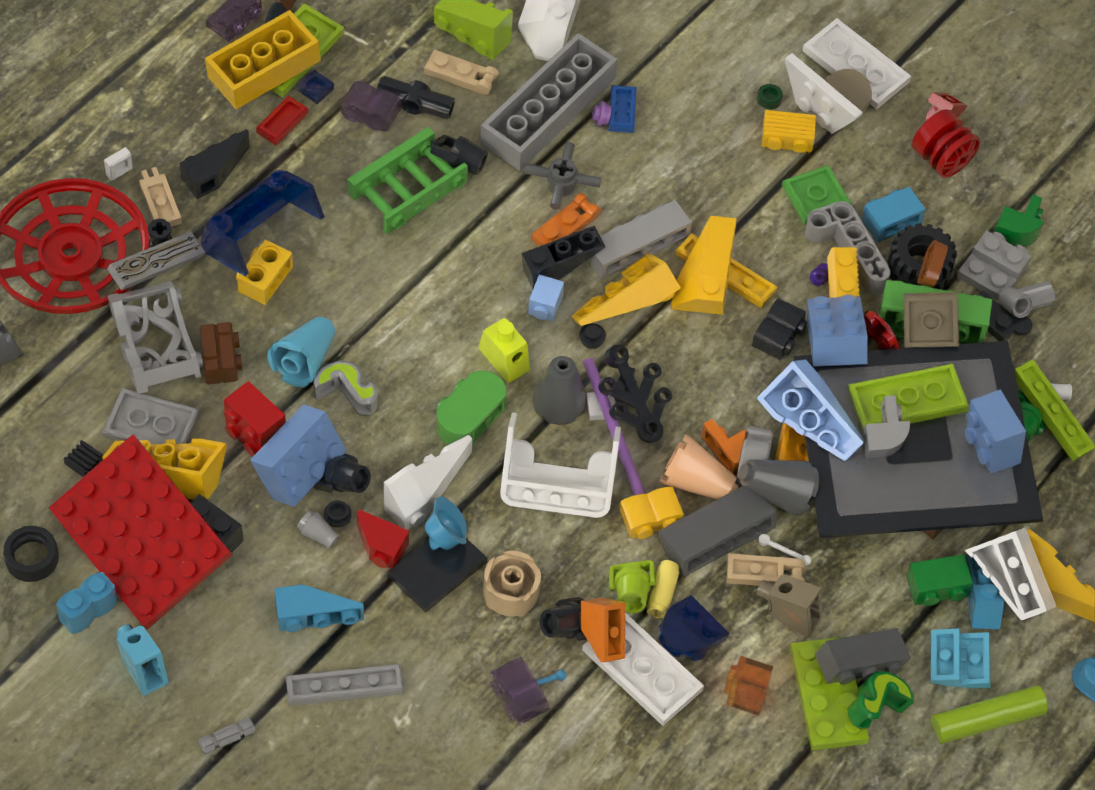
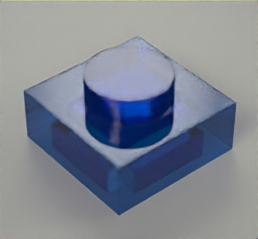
[298,70,334,104]

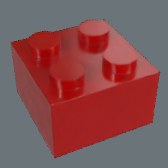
[224,381,286,457]

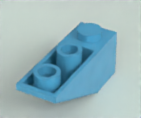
[966,553,1004,630]
[274,585,364,632]

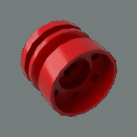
[911,109,981,178]

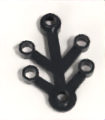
[598,344,672,443]

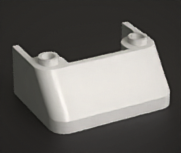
[500,412,621,518]

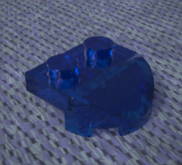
[659,595,730,661]

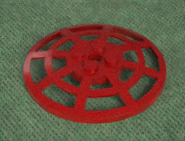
[0,178,150,314]

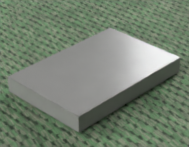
[102,388,200,444]

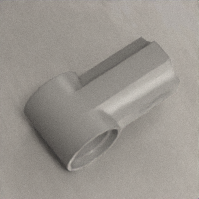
[998,281,1055,318]

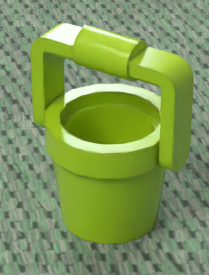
[609,560,655,613]

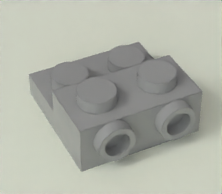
[957,230,1031,300]

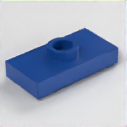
[608,85,637,133]

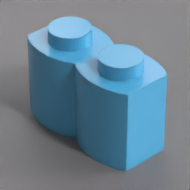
[56,572,117,634]

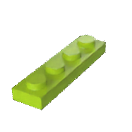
[1014,359,1095,461]

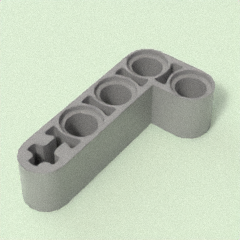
[805,201,890,295]

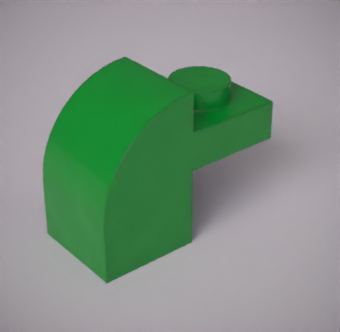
[994,194,1044,247]

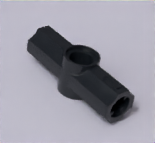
[376,76,455,120]

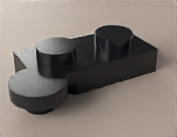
[978,291,1033,341]

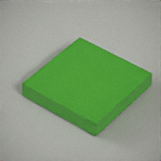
[782,165,851,225]

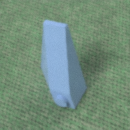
[757,360,865,461]

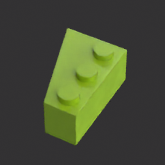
[434,0,513,60]

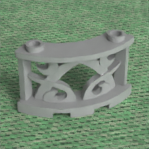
[107,281,204,394]

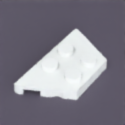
[785,53,863,134]

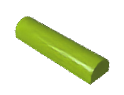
[930,685,1048,744]

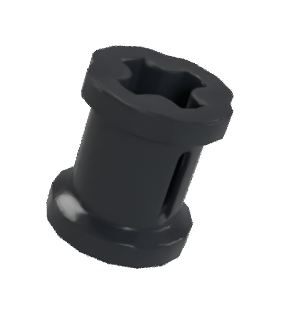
[148,219,173,247]

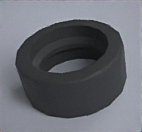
[3,526,59,582]

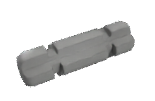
[198,718,255,754]

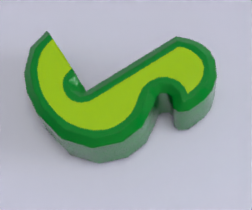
[848,671,914,729]

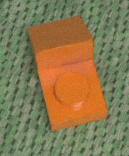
[701,419,746,476]

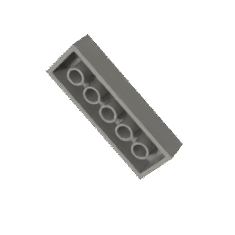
[480,33,618,171]

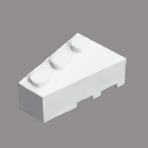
[965,528,1056,620]

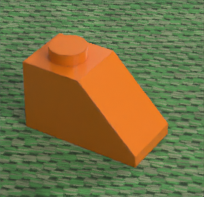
[581,598,625,662]

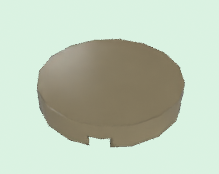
[825,69,872,111]

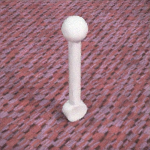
[758,534,812,566]

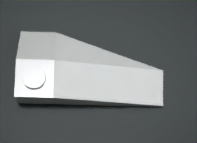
[384,435,472,530]

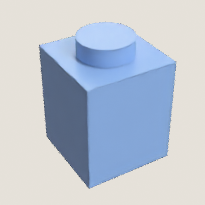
[528,275,564,321]

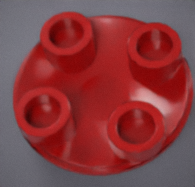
[864,310,899,350]

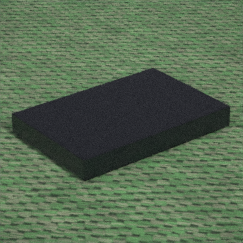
[388,538,487,613]

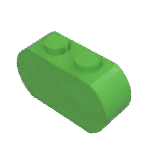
[437,371,506,445]

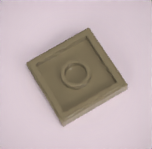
[903,292,959,348]

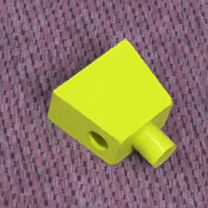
[478,318,530,384]

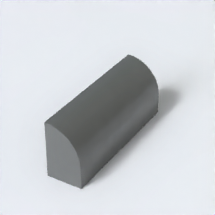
[659,486,776,577]

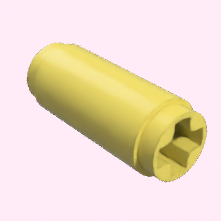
[647,560,679,619]

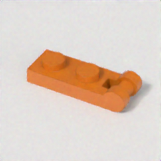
[531,193,601,246]

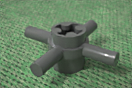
[523,142,602,210]

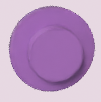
[592,101,611,127]

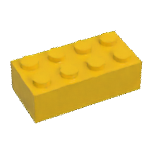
[205,10,321,110]

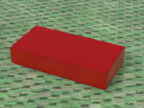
[256,95,309,146]

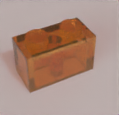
[724,655,773,716]

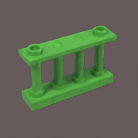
[347,127,468,234]

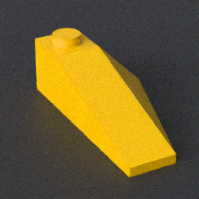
[671,216,737,315]
[571,253,681,326]
[102,439,227,500]
[1027,529,1095,622]

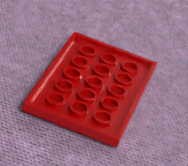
[49,434,233,630]

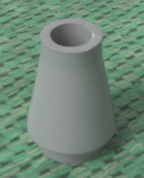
[297,510,340,549]

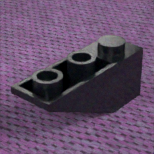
[180,129,250,199]
[522,225,605,289]

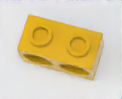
[236,239,293,305]

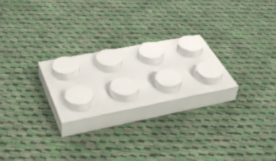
[802,18,911,110]
[582,613,704,726]

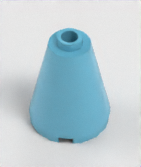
[268,317,336,387]

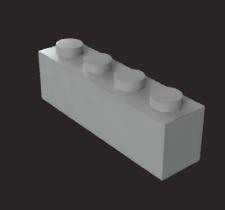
[587,200,692,280]

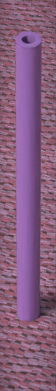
[583,358,646,495]

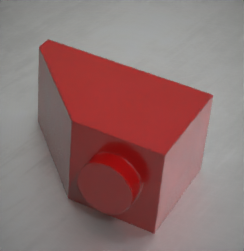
[357,509,409,569]

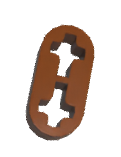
[917,240,948,288]

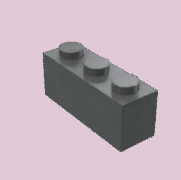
[815,628,911,685]

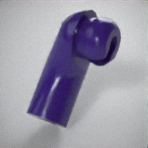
[810,263,828,286]

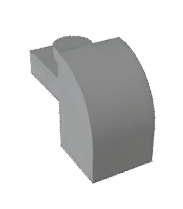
[862,395,910,459]

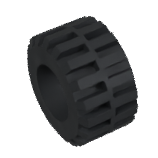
[887,223,957,290]

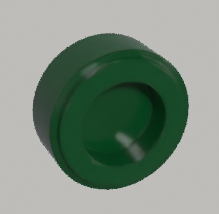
[757,84,783,109]

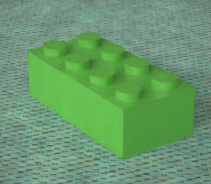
[878,280,992,344]

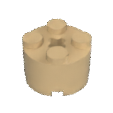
[483,551,541,617]

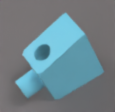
[116,624,169,696]

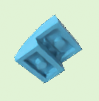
[931,628,991,688]

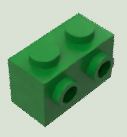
[906,554,973,606]

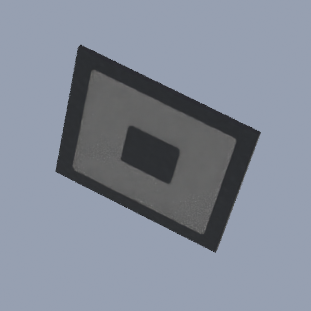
[794,341,1043,538]

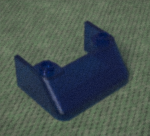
[200,170,325,277]

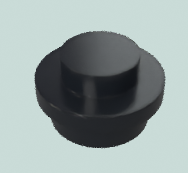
[579,323,606,349]
[324,500,352,527]

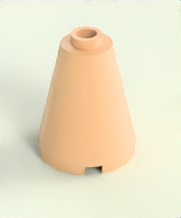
[659,434,739,500]

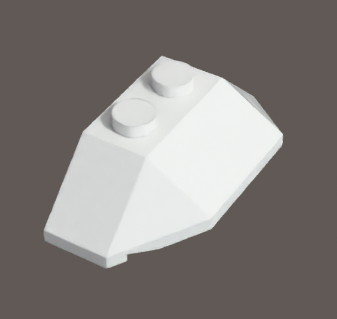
[518,0,580,61]

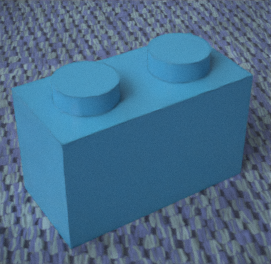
[862,187,926,243]

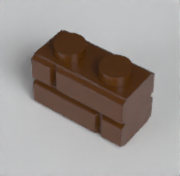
[200,322,243,385]

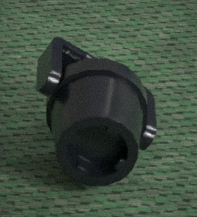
[430,135,488,175]
[313,453,371,493]
[540,597,587,641]

